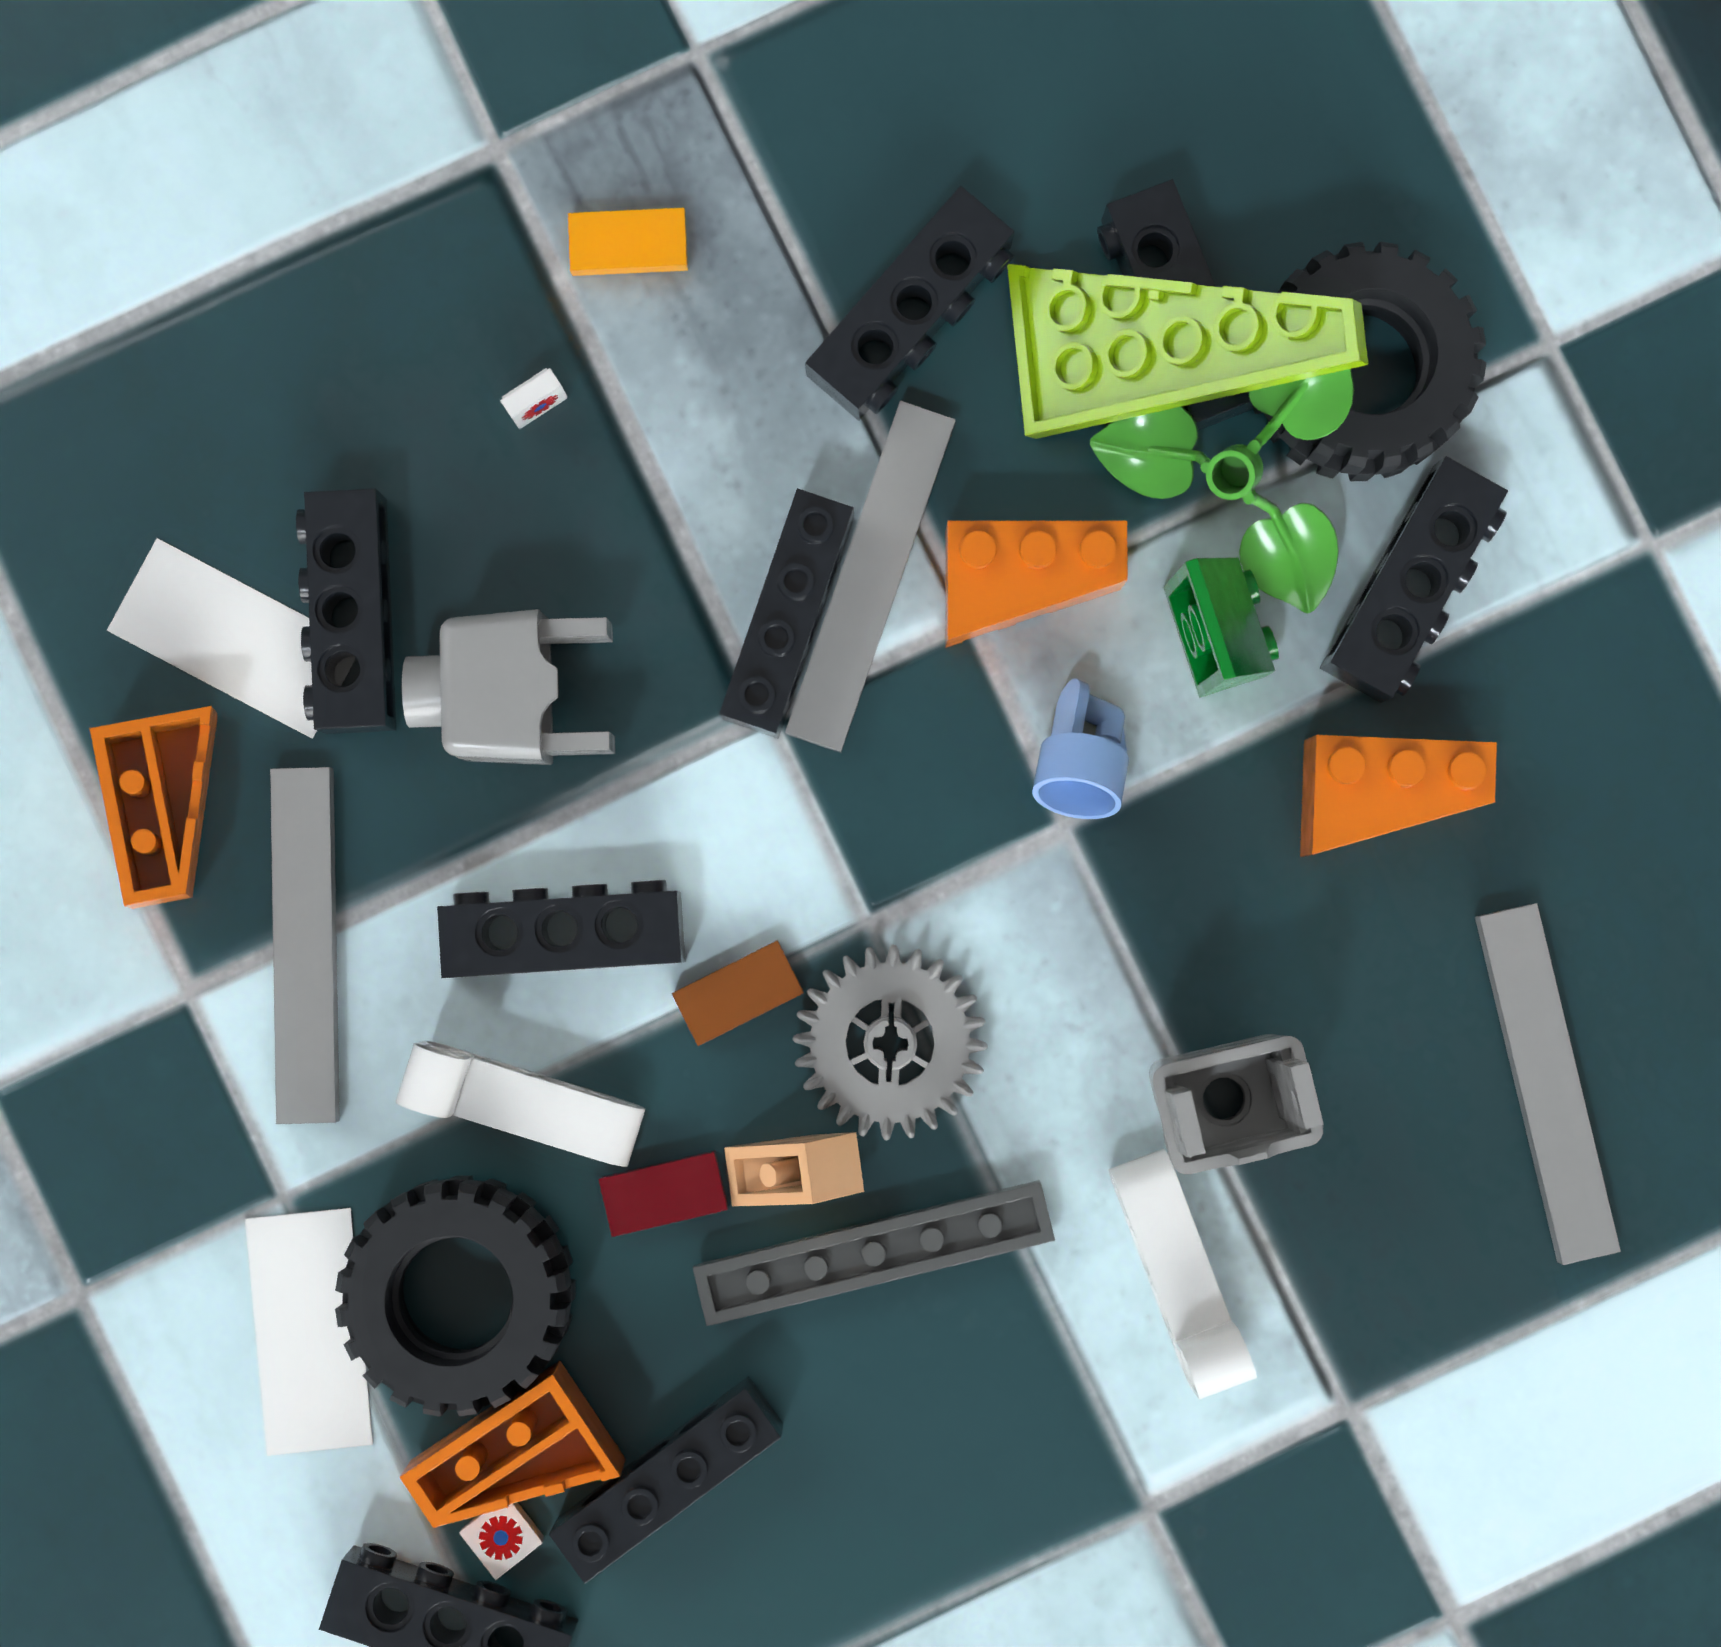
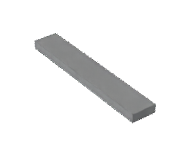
[785,401,956,753]
[270,767,340,1124]
[1475,903,1621,1265]

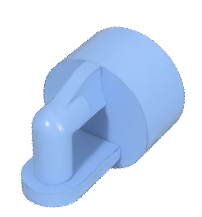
[1032,678,1129,819]

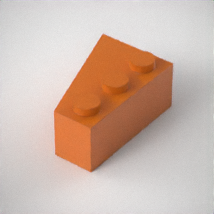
[945,521,1128,648]
[89,706,218,909]
[1300,735,1497,857]
[400,1361,626,1528]

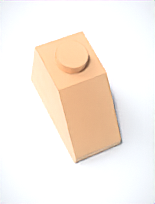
[724,1132,864,1206]

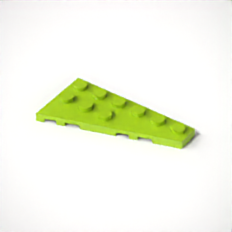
[1007,264,1368,439]

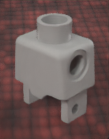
[402,609,615,765]
[1149,1034,1324,1174]

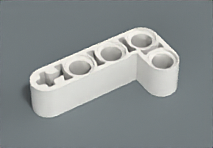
[396,1041,645,1167]
[1108,1149,1257,1399]

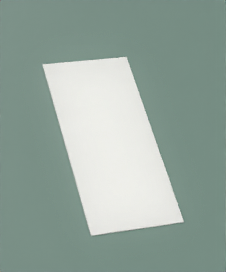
[107,538,356,739]
[245,1208,373,1456]

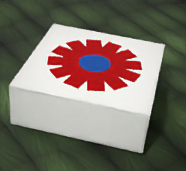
[500,368,568,429]
[459,1502,545,1580]

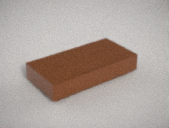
[671,940,804,1046]

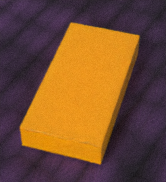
[568,208,688,276]

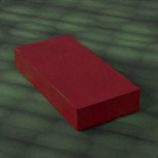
[598,1150,729,1237]

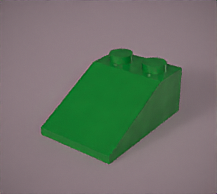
[1163,557,1279,698]

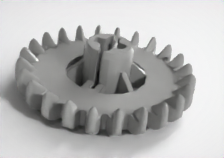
[792,945,988,1141]

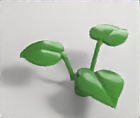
[1090,369,1354,614]

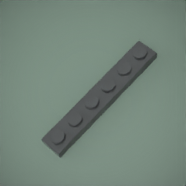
[693,1180,1055,1326]

